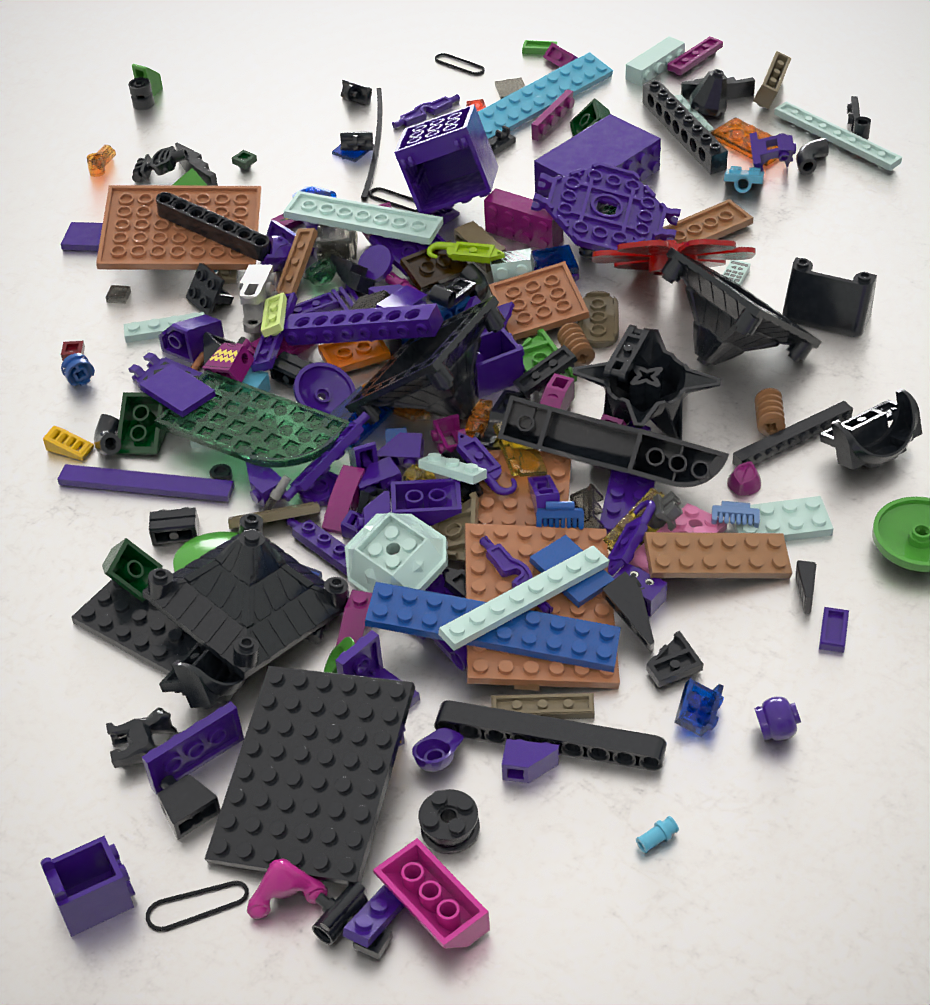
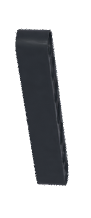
[156,192,270,261]

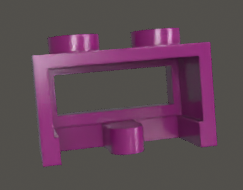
[431,414,466,454]

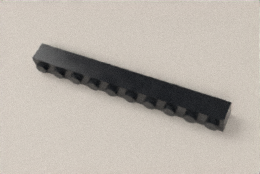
[732,401,853,467]

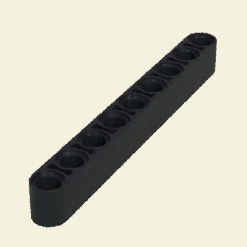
[434,700,667,771]

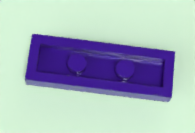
[343,884,405,948]

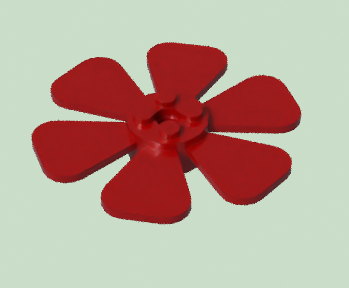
[592,239,756,276]

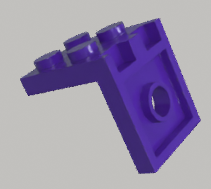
[335,630,420,708]

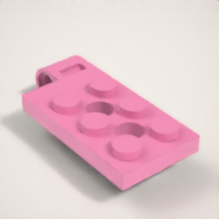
[630,503,727,573]

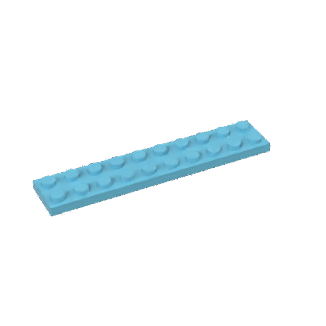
[478,52,614,139]

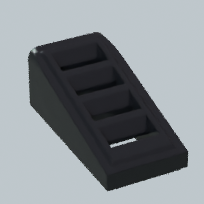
[795,560,817,614]

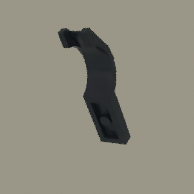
[473,389,525,447]

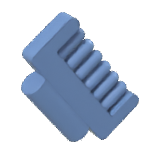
[711,501,760,528]

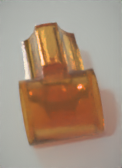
[86,144,116,177]

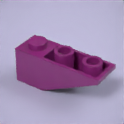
[540,373,575,411]

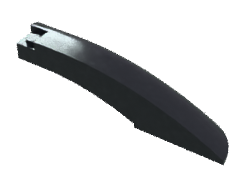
[498,395,729,488]

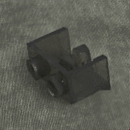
[570,483,605,529]

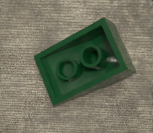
[116,392,171,455]

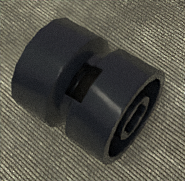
[128,77,155,110]

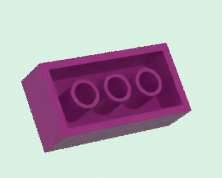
[484,188,564,253]

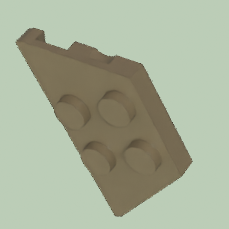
[431,492,479,562]

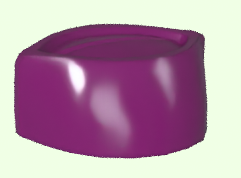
[727,461,761,496]

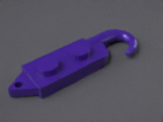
[456,432,517,496]
[607,500,656,576]

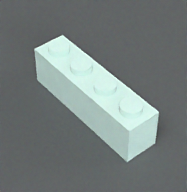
[625,36,685,86]

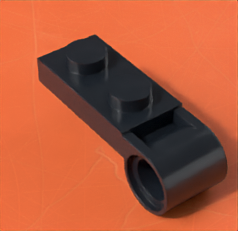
[846,96,871,140]
[429,277,476,309]

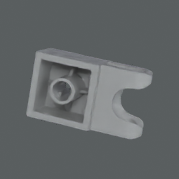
[240,264,278,333]

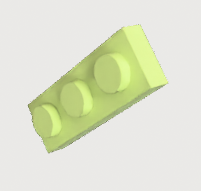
[261,292,287,338]

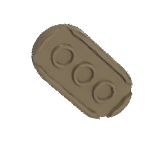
[577,291,619,349]

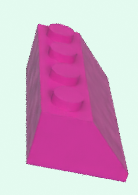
[373,838,490,949]

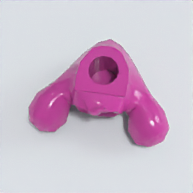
[247,859,328,919]

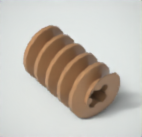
[557,323,595,367]
[754,388,786,437]

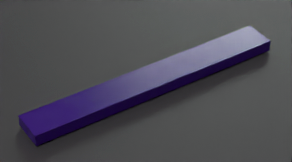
[57,464,235,502]

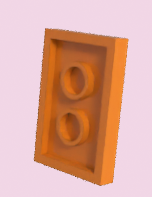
[318,340,391,372]

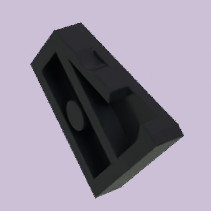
[646,631,704,688]

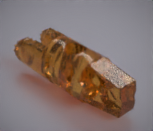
[465,399,493,438]

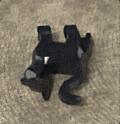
[106,707,181,768]

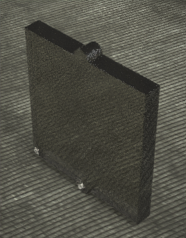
[494,77,526,99]

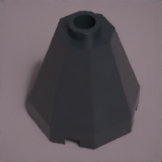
[689,69,727,117]

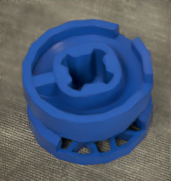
[61,353,95,386]

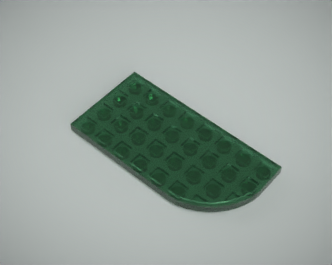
[155,370,350,468]

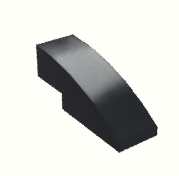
[330,254,376,295]

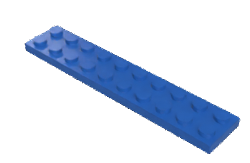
[365,582,621,673]

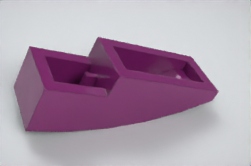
[322,465,365,535]

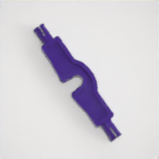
[392,94,460,129]
[479,536,553,614]

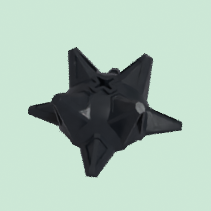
[573,329,721,440]

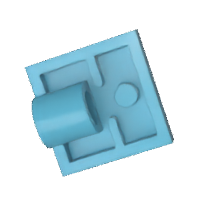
[724,166,765,193]

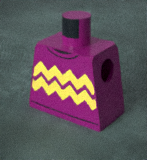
[202,337,254,385]

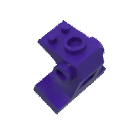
[749,132,796,171]

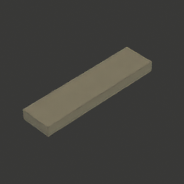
[228,501,320,529]
[491,693,595,719]

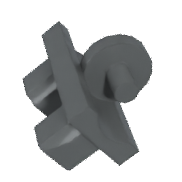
[648,491,683,531]

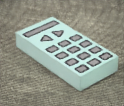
[723,260,751,285]

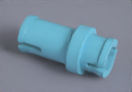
[636,816,679,853]

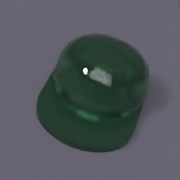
[302,258,337,287]

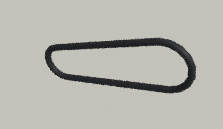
[146,881,249,931]

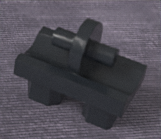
[340,79,373,104]
[340,131,374,151]

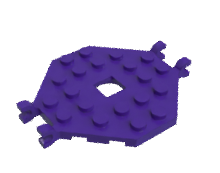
[531,162,681,251]

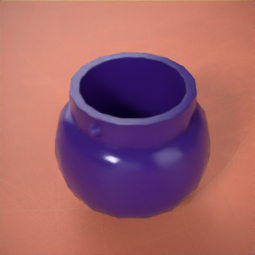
[754,696,801,741]

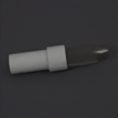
[262,475,291,511]

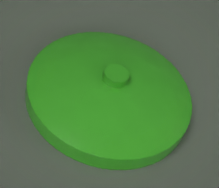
[872,496,930,572]

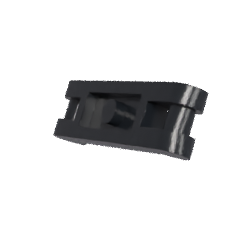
[603,324,652,382]

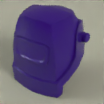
[260,236,292,272]

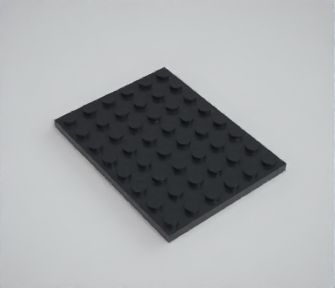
[204,666,415,885]

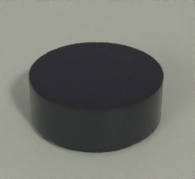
[209,464,233,481]

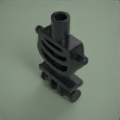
[132,146,189,182]

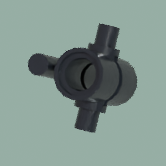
[312,882,368,945]

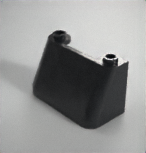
[782,257,877,337]

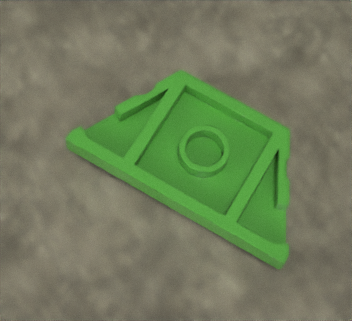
[522,328,577,382]

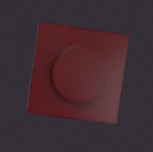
[61,340,85,361]

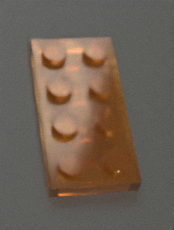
[711,117,779,166]

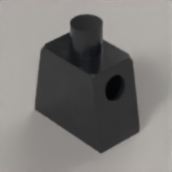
[158,775,221,840]

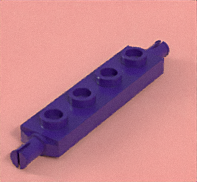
[282,412,370,502]
[286,517,347,575]

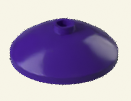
[293,362,356,421]

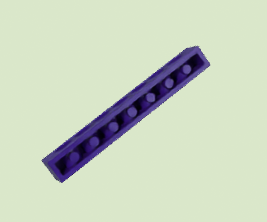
[281,303,444,346]

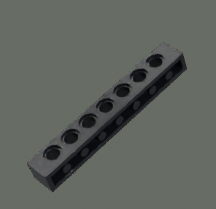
[642,80,728,175]

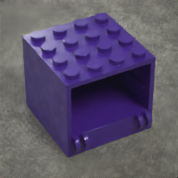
[394,104,499,215]

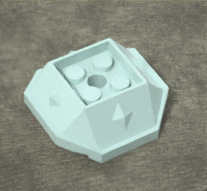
[345,512,448,593]

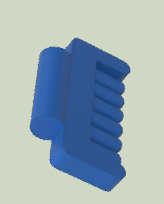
[536,501,584,529]

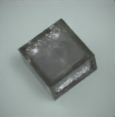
[316,224,358,262]

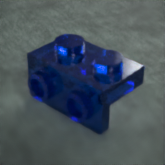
[674,678,724,737]

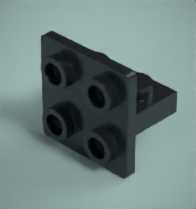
[186,263,234,315]

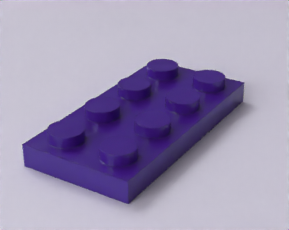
[598,470,656,546]
[142,702,244,795]

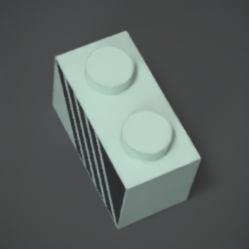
[491,248,534,283]

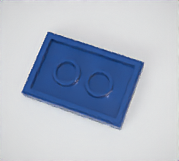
[529,535,614,608]

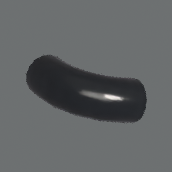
[796,138,829,175]
[460,263,489,301]
[94,414,121,456]

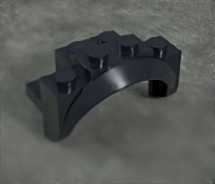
[819,388,923,469]
[159,642,247,709]

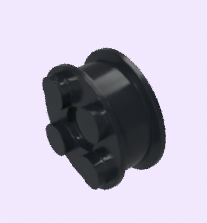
[418,789,480,854]

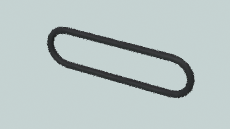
[435,53,485,75]
[369,187,418,212]

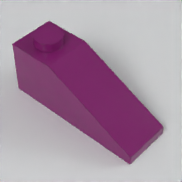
[336,590,372,646]

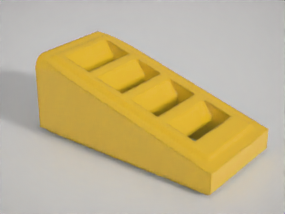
[43,426,94,461]

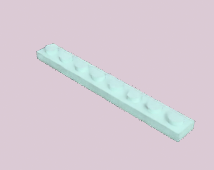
[774,101,903,171]
[438,546,609,651]

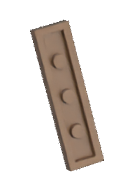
[276,228,318,294]

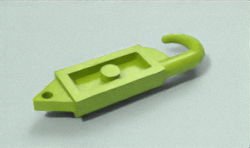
[427,241,505,264]

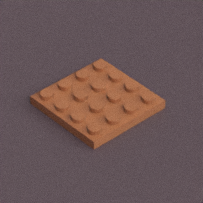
[489,261,590,340]

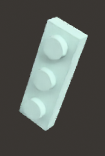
[418,453,487,485]

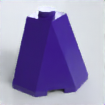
[158,314,224,364]

